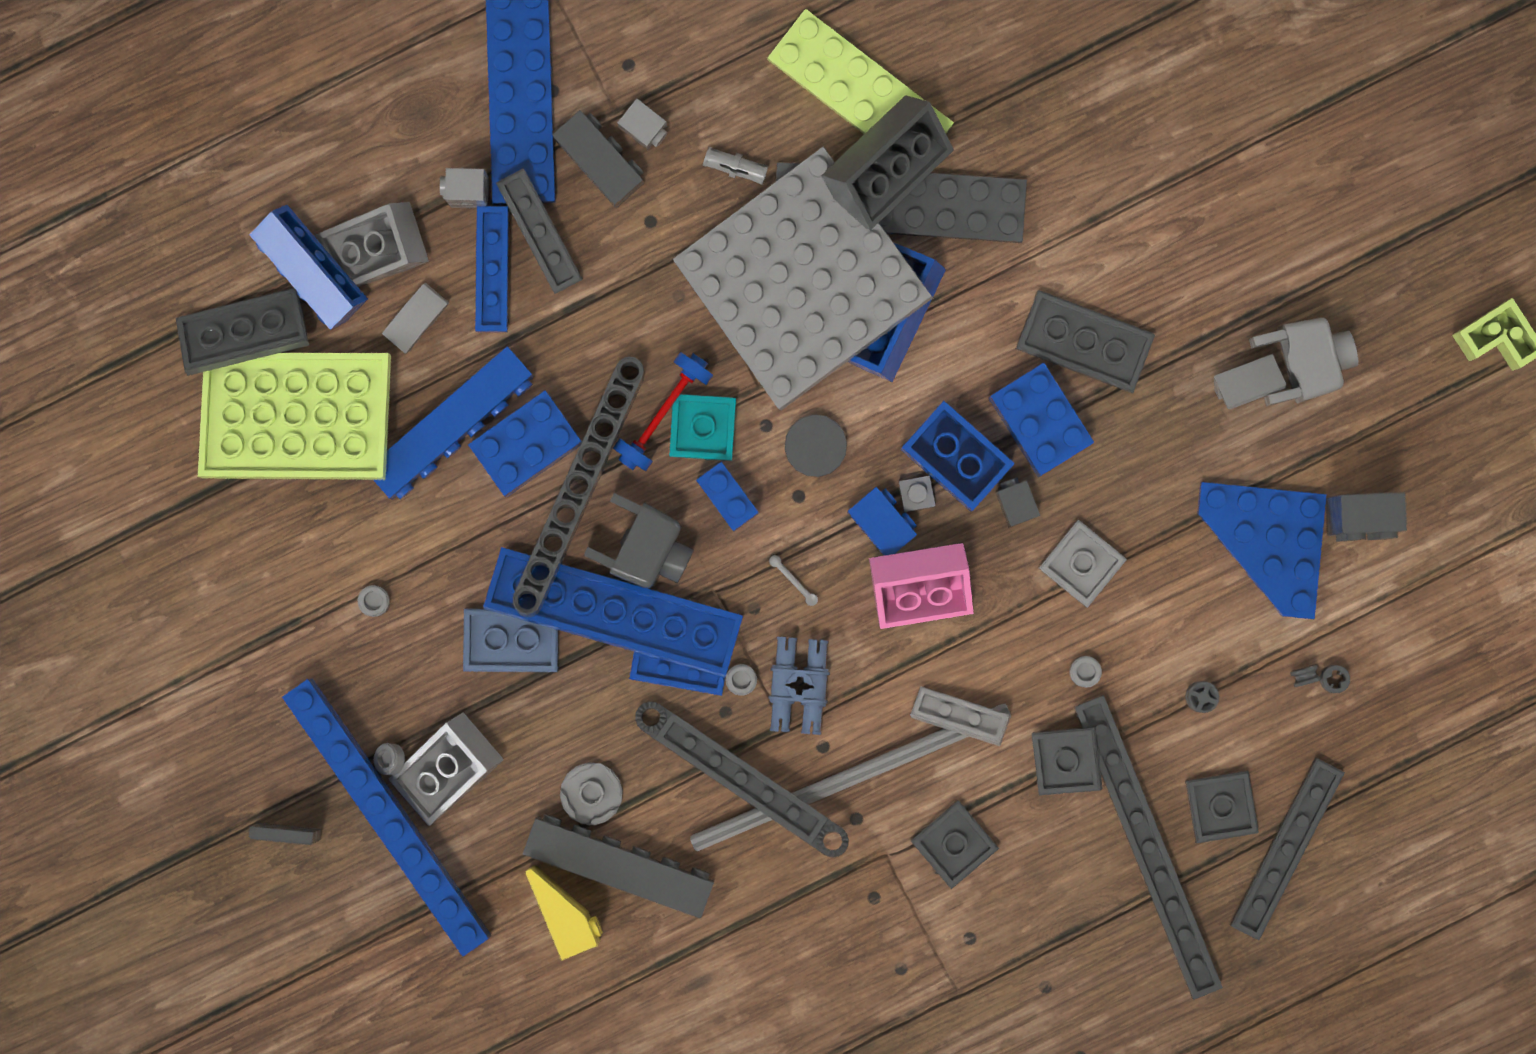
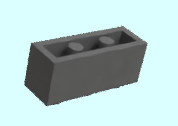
[552,110,644,208]

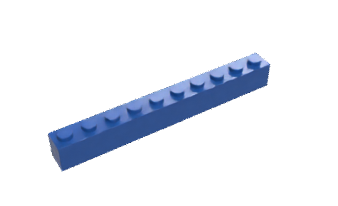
[282,678,492,957]

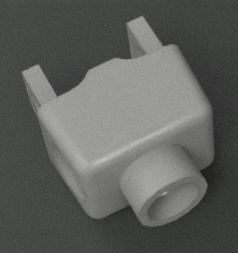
[1249,317,1358,406]

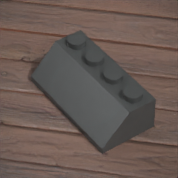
[821,95,954,230]

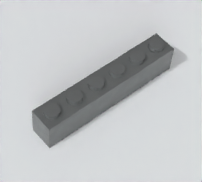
[523,814,714,919]

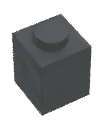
[996,477,1040,527]

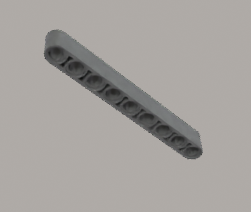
[513,356,644,617]

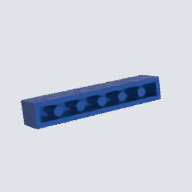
[374,346,534,500]

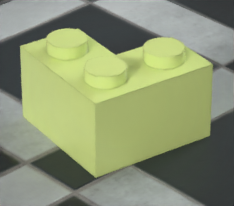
[1452,298,1536,371]

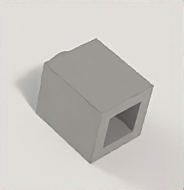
[617,99,668,150]

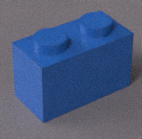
[696,461,759,532]
[847,487,917,556]

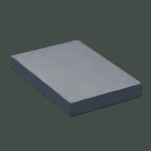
[463,609,558,672]

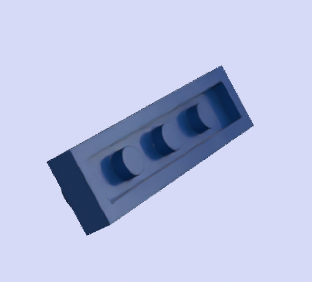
[475,206,509,333]

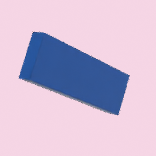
[629,652,725,696]

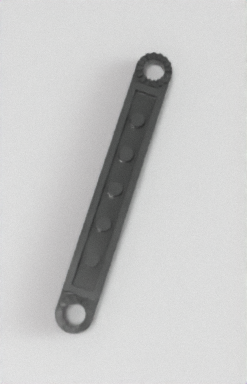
[635,702,849,858]

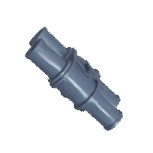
[768,637,830,735]

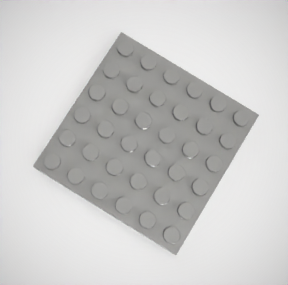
[673,147,933,410]

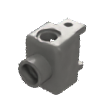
[584,493,694,589]

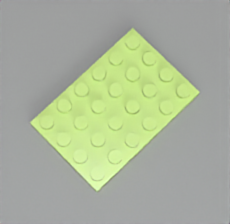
[198,353,391,480]

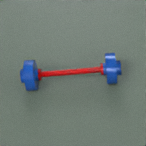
[613,352,713,471]

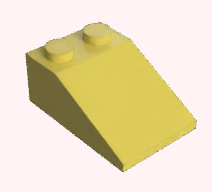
[525,865,603,960]

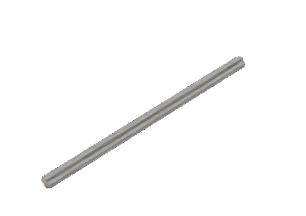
[690,704,1011,851]

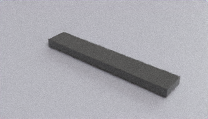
[1230,758,1345,940]

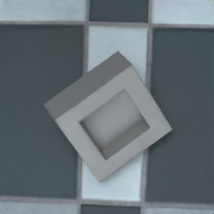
[899,476,935,513]

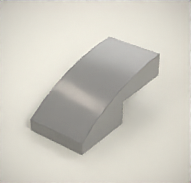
[382,283,449,354]

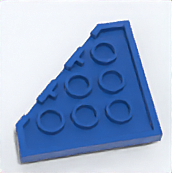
[1197,482,1327,619]

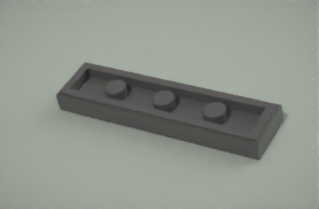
[496,168,582,294]

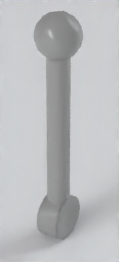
[769,555,818,606]

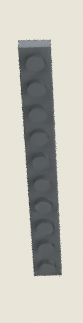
[1074,695,1223,1000]

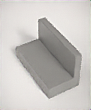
[1214,354,1286,409]

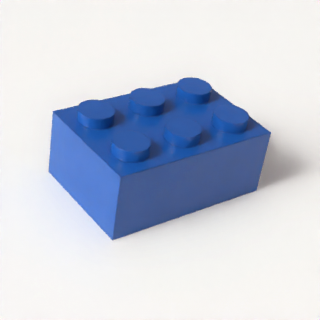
[988,363,1094,477]
[468,390,582,497]
[901,401,1015,512]

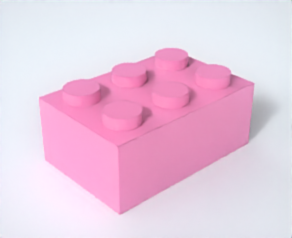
[869,543,974,629]

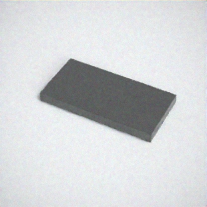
[176,288,309,376]
[1016,290,1155,393]

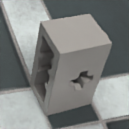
[440,168,489,208]

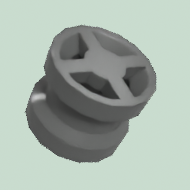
[1185,681,1219,713]

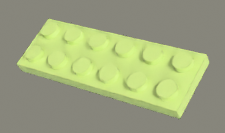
[767,9,954,134]

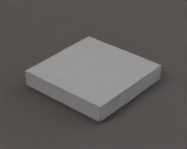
[1038,520,1127,608]

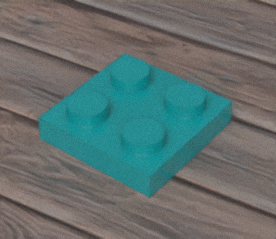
[669,394,736,461]

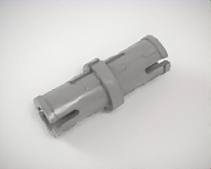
[703,147,768,185]

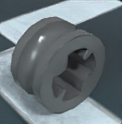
[1290,664,1322,687]
[1320,665,1350,693]

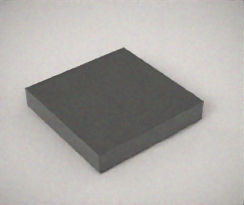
[1032,727,1102,795]
[1185,771,1259,843]
[910,800,999,889]
[249,823,322,845]

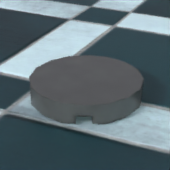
[785,415,847,477]

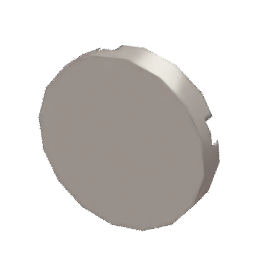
[560,762,623,825]

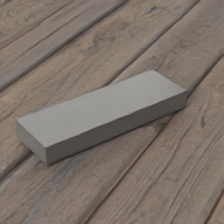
[910,686,1010,746]

